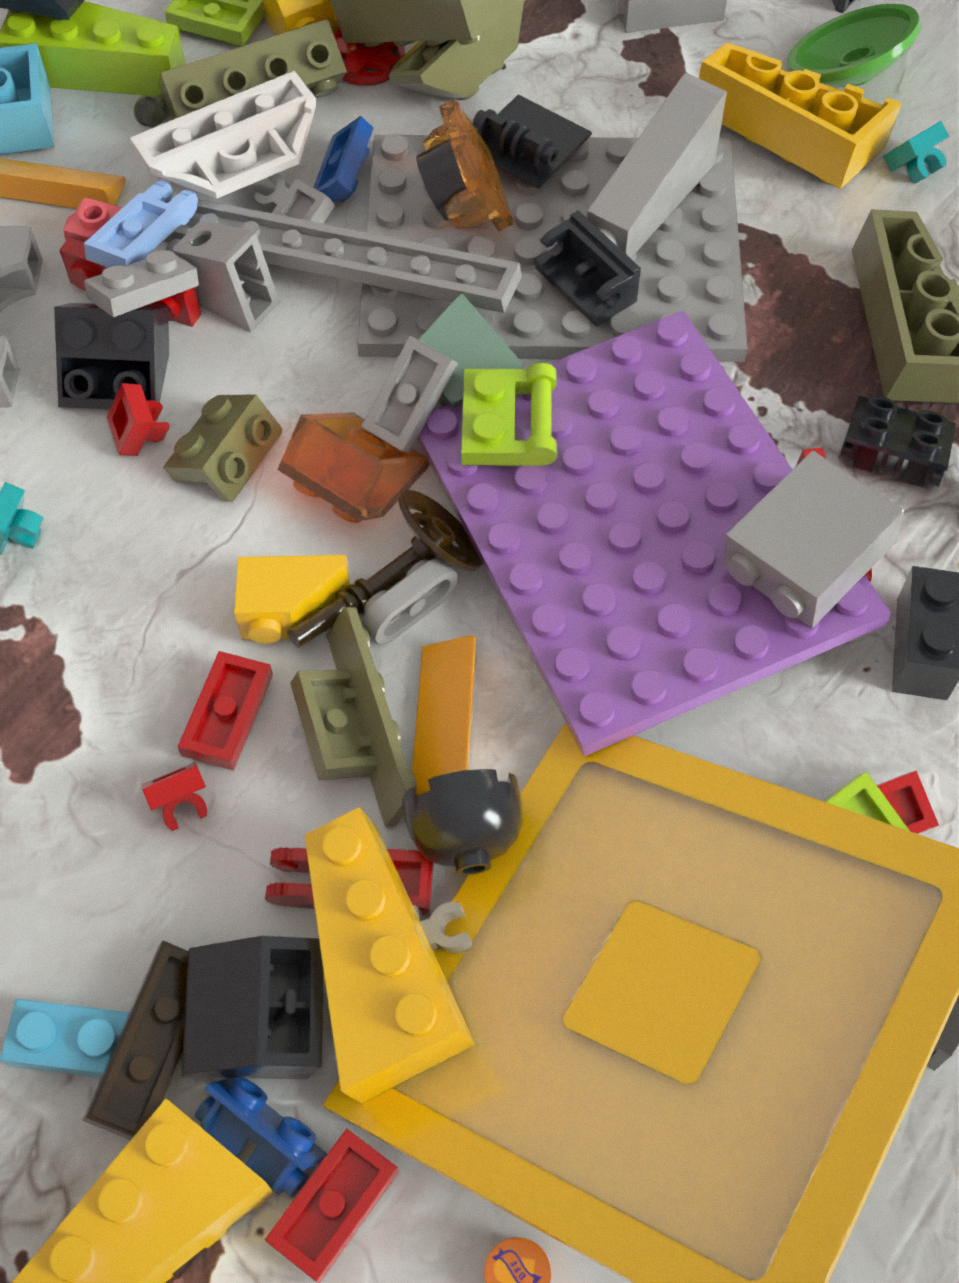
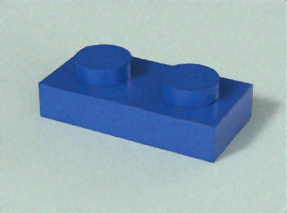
[313,116,374,203]

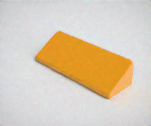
[0,158,126,209]
[412,636,477,797]

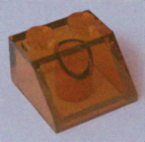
[277,412,430,523]

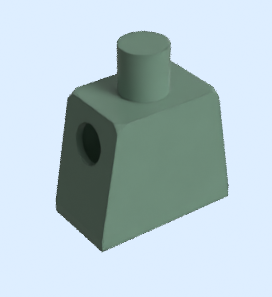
[418,294,523,408]

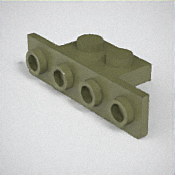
[290,607,417,827]

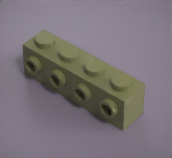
[158,19,347,120]

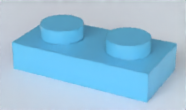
[0,999,129,1078]

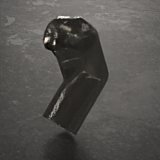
[133,93,170,128]

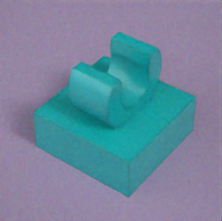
[883,121,950,184]
[0,482,44,555]

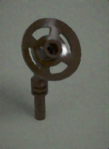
[287,490,483,648]

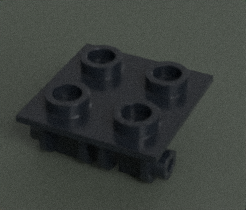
[465,94,592,189]
[839,396,956,489]

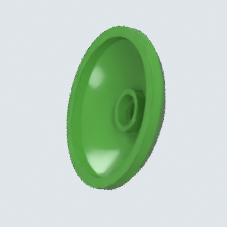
[787,4,921,87]

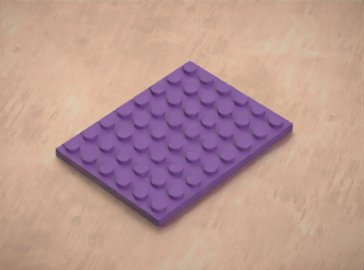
[417,310,891,757]

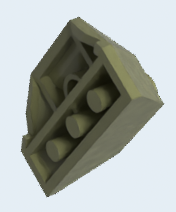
[389,2,524,100]

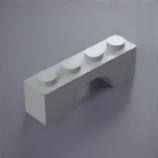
[0,226,43,407]

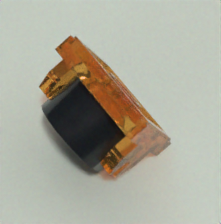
[416,99,514,232]

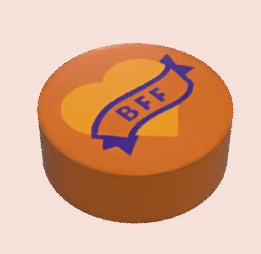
[484,1237,551,1283]

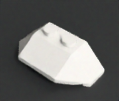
[130,71,316,199]

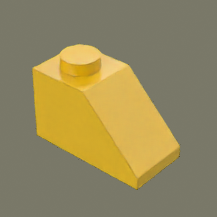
[234,555,351,644]

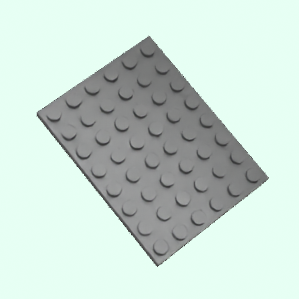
[357,135,747,362]

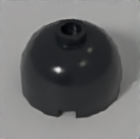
[402,769,523,875]

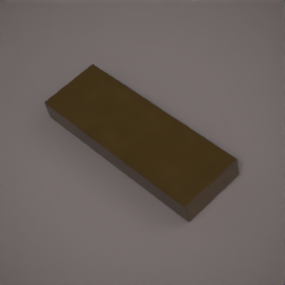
[82,940,188,1140]

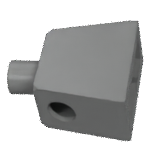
[165,221,280,332]

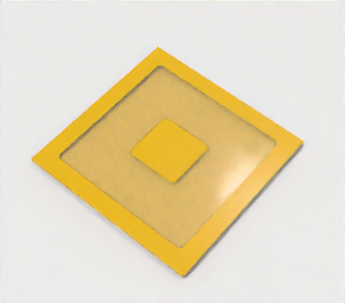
[322,722,959,1283]

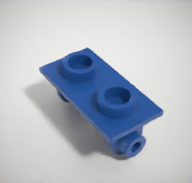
[195,1077,328,1198]

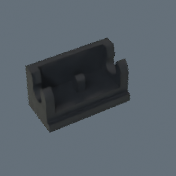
[535,210,641,327]

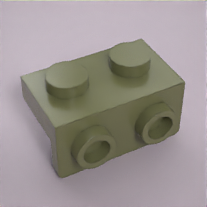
[163,394,282,502]

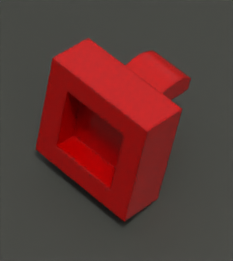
[106,383,170,456]
[142,762,207,831]

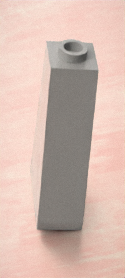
[587,72,727,258]

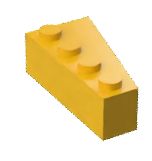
[699,42,902,189]
[304,807,475,1103]
[12,1099,275,1283]

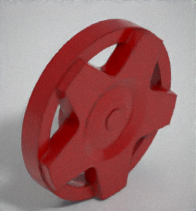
[333,29,405,85]

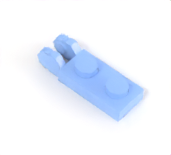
[84,180,198,268]

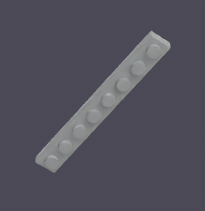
[164,199,522,313]

